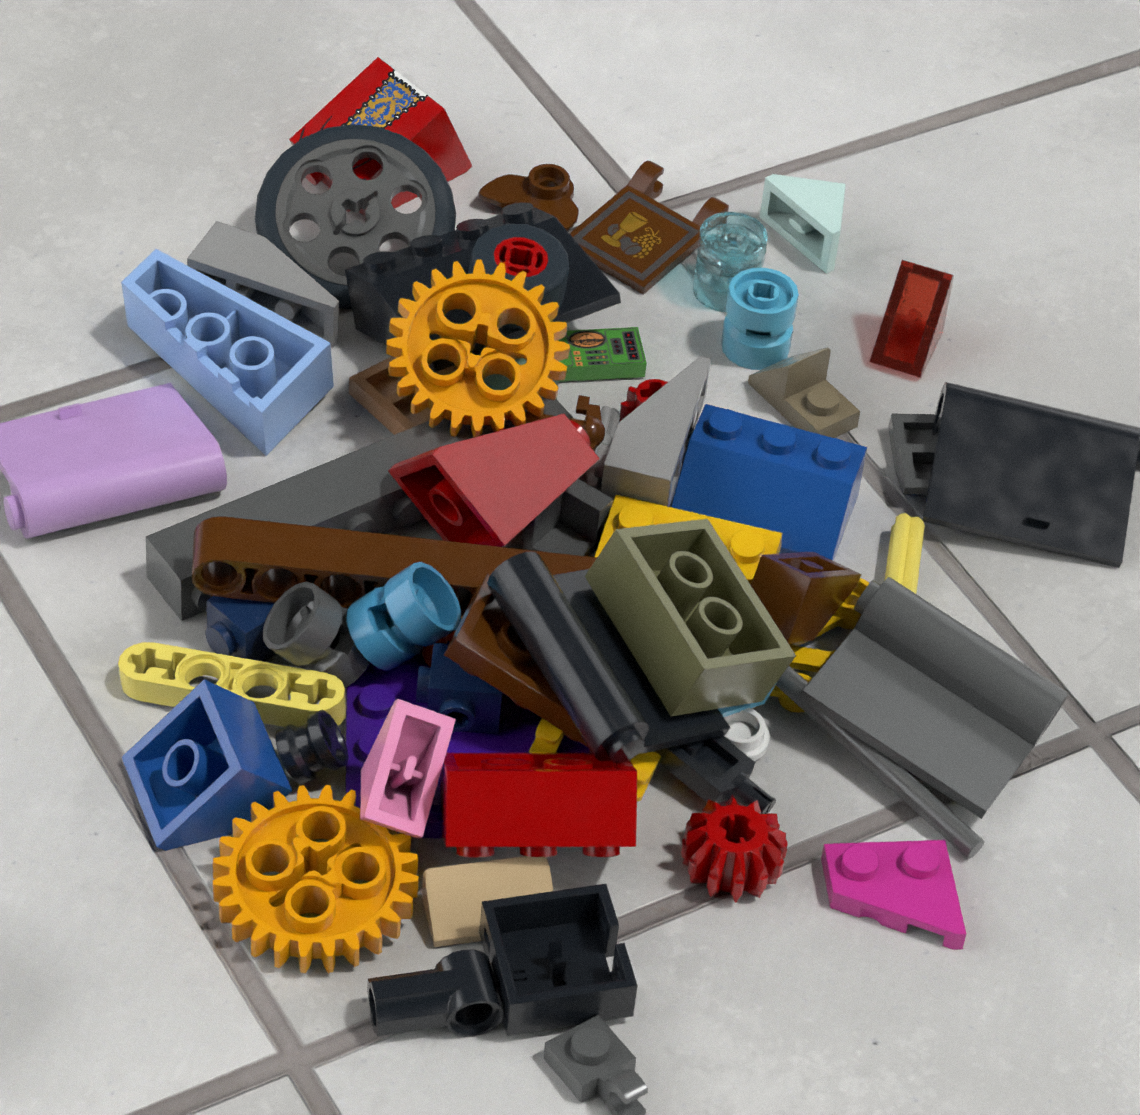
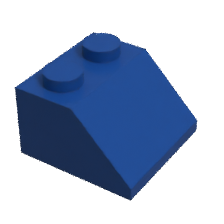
[122,679,292,851]

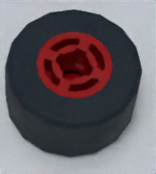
[468,224,569,329]

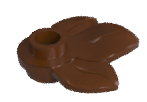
[478,164,579,230]

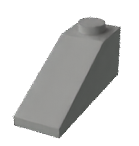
[187,221,339,348]
[594,356,711,507]

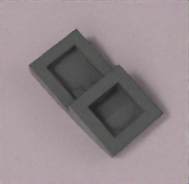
[888,413,937,495]

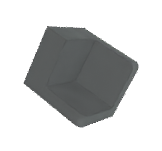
[522,479,613,557]

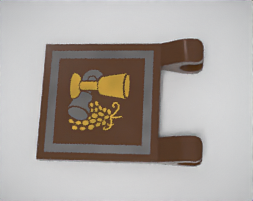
[570,160,729,295]

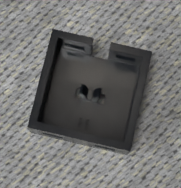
[479,884,638,1036]

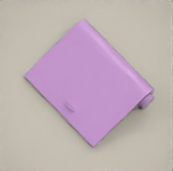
[0,383,227,539]

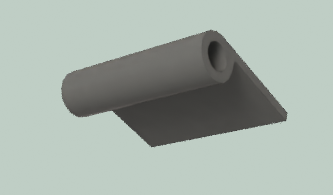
[799,577,1069,819]

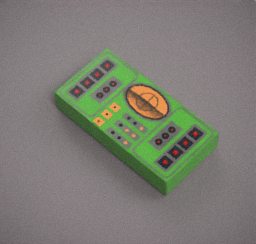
[558,327,647,382]

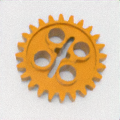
[386,259,570,438]
[212,785,419,973]

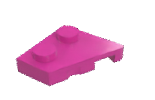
[821,840,966,950]

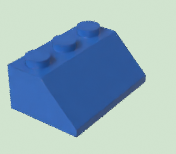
[671,404,867,561]

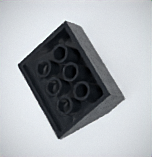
[345,203,621,372]

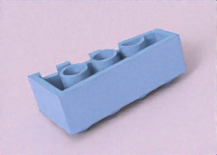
[121,249,334,456]

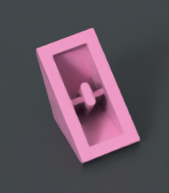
[360,699,456,839]

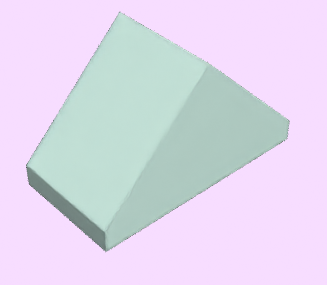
[760,174,846,274]

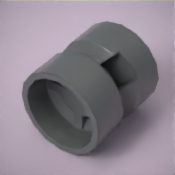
[263,582,370,688]

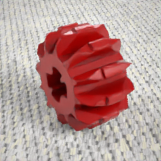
[680,794,788,903]

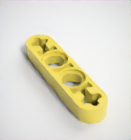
[118,642,347,727]

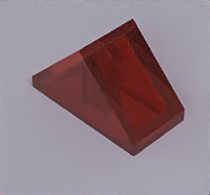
[869,260,954,378]

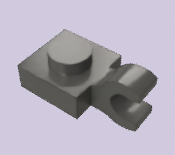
[544,1015,648,1115]

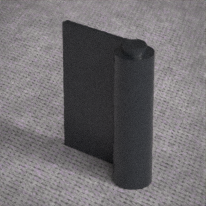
[923,382,1140,568]
[487,552,730,763]

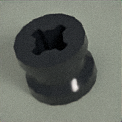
[275,709,349,785]

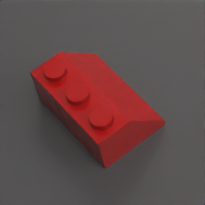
[440,753,637,857]

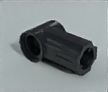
[367,949,504,1037]

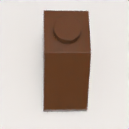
[751,552,862,644]

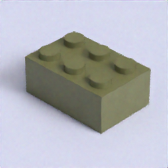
[585,519,796,716]

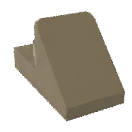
[748,347,860,438]

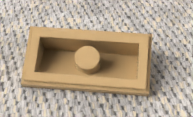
[422,856,553,947]

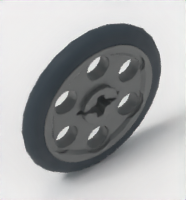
[255,124,456,309]

